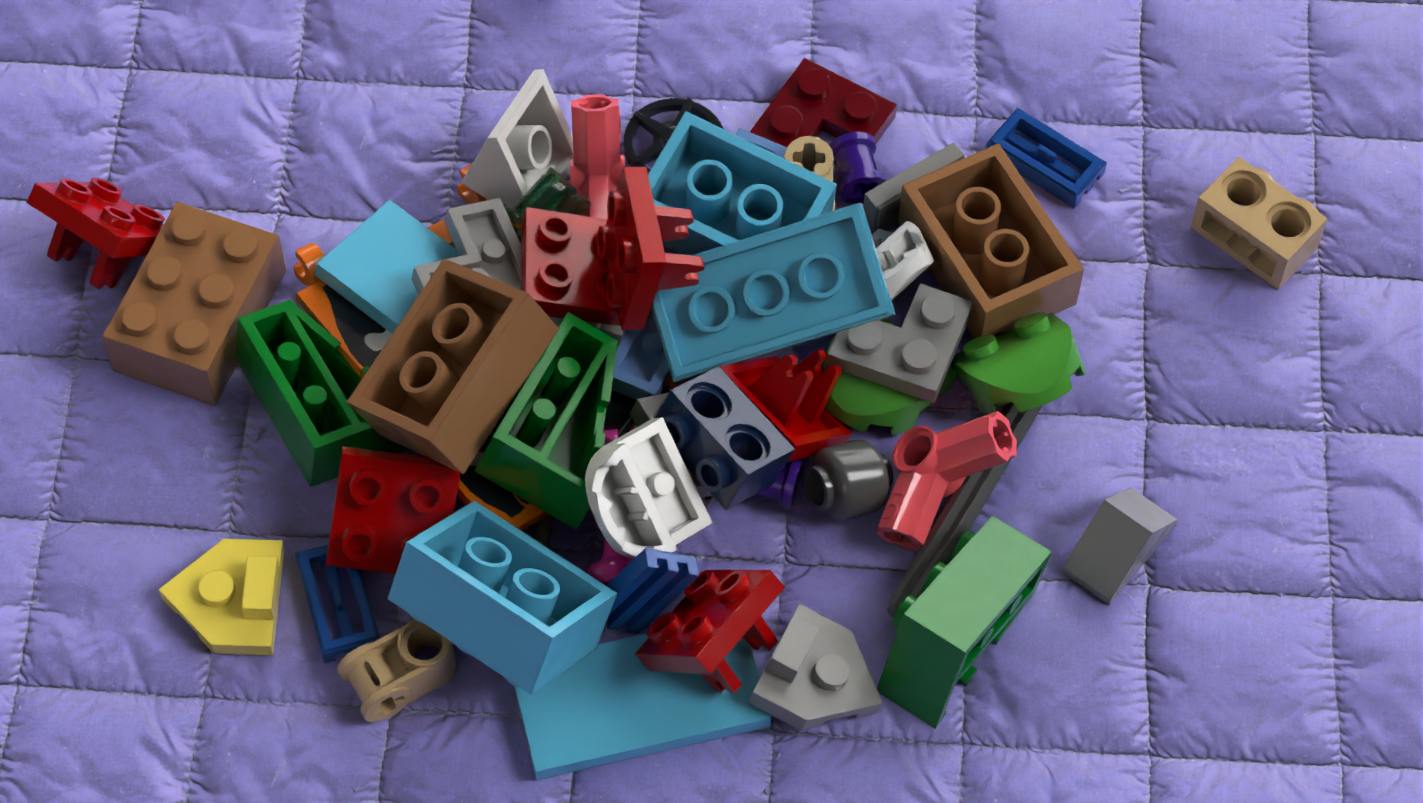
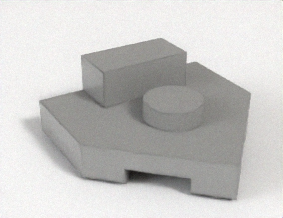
[748,603,883,730]

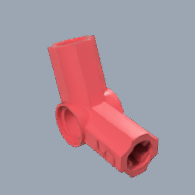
[569,94,625,219]
[876,411,1017,551]

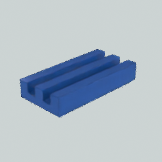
[986,107,1107,209]
[295,544,380,664]
[606,548,699,634]

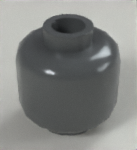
[803,440,893,521]

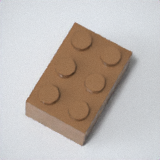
[898,143,1084,339]
[102,201,286,406]
[347,258,559,474]

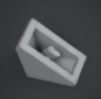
[1062,487,1178,605]

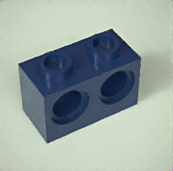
[655,366,795,510]

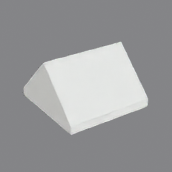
[461,69,573,221]

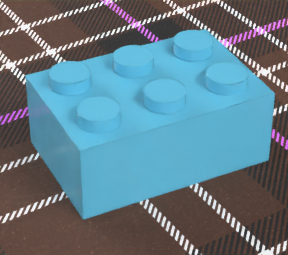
[648,111,837,255]
[387,501,617,695]

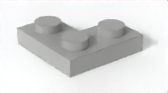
[411,198,521,295]
[826,283,974,403]

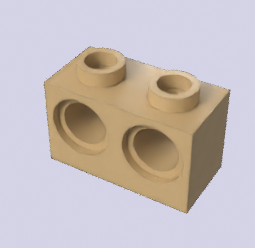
[1191,157,1328,290]

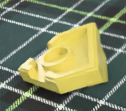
[159,538,284,655]

